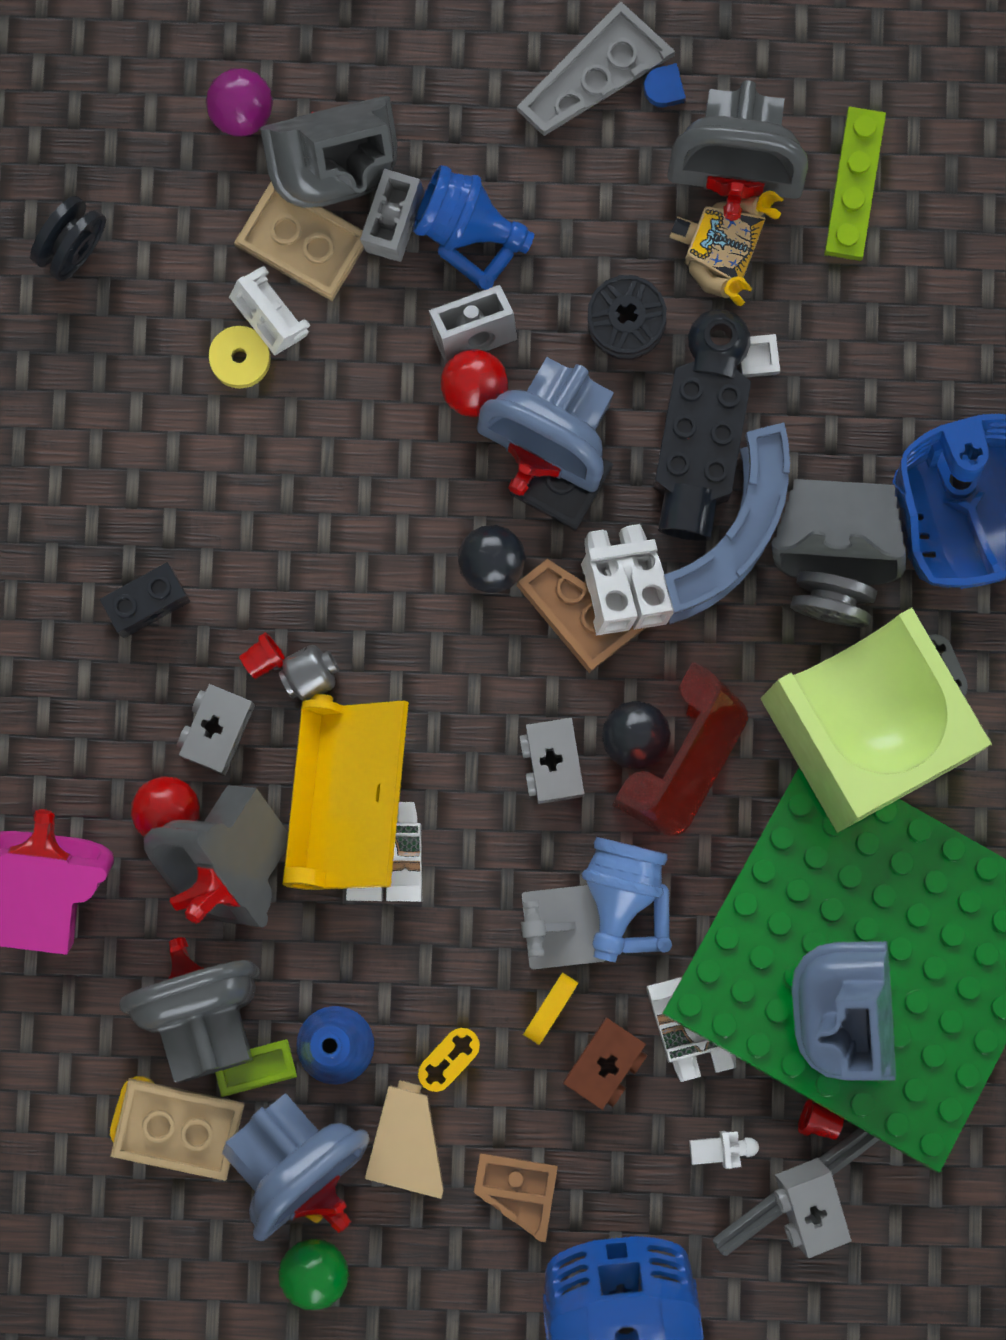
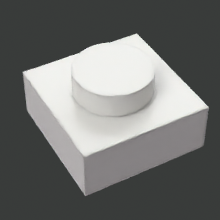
[740,334,780,378]

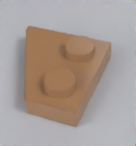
[474,1153,558,1242]

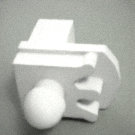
[689,1131,759,1169]

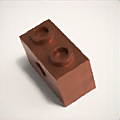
[563,1018,647,1110]

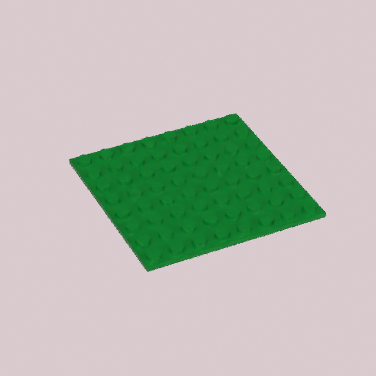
[662,767,1006,1173]

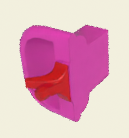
[0,809,114,955]

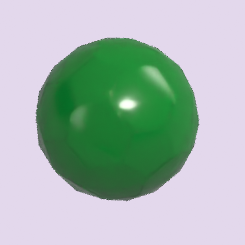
[278,1239,349,1310]

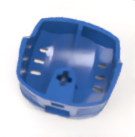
[891,414,1006,589]
[543,1236,704,1340]

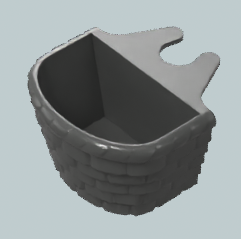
[772,479,906,585]

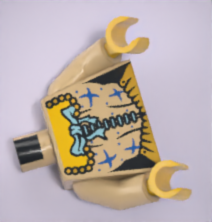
[670,191,784,306]

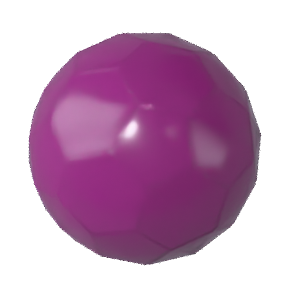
[205,68,273,136]

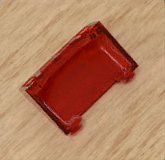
[613,662,748,836]

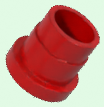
[239,632,285,679]
[798,1098,844,1140]

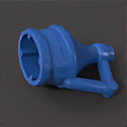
[412,165,534,290]

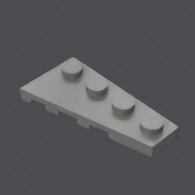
[517,1,675,136]

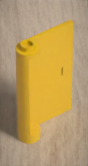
[283,694,409,890]

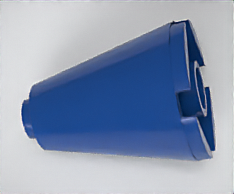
[296,1006,374,1084]

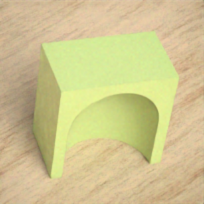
[760,608,992,833]

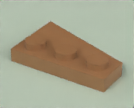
[516,559,646,673]

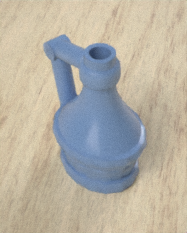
[582,837,672,962]

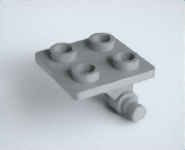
[521,885,606,970]

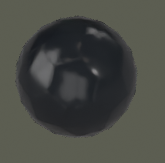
[458,525,526,593]
[602,701,671,770]

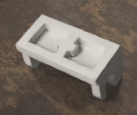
[229,266,310,355]

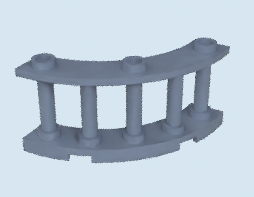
[663,422,790,625]

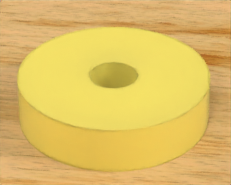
[209,326,270,389]

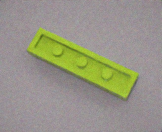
[824,107,886,261]

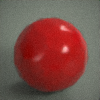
[441,349,508,417]
[131,776,200,838]

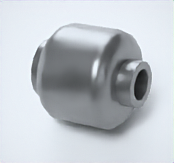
[279,645,339,701]

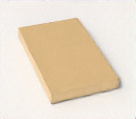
[234,182,364,301]
[111,1078,244,1181]

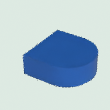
[644,63,686,107]

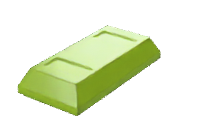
[215,1039,297,1097]

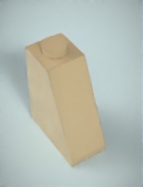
[365,1080,444,1199]

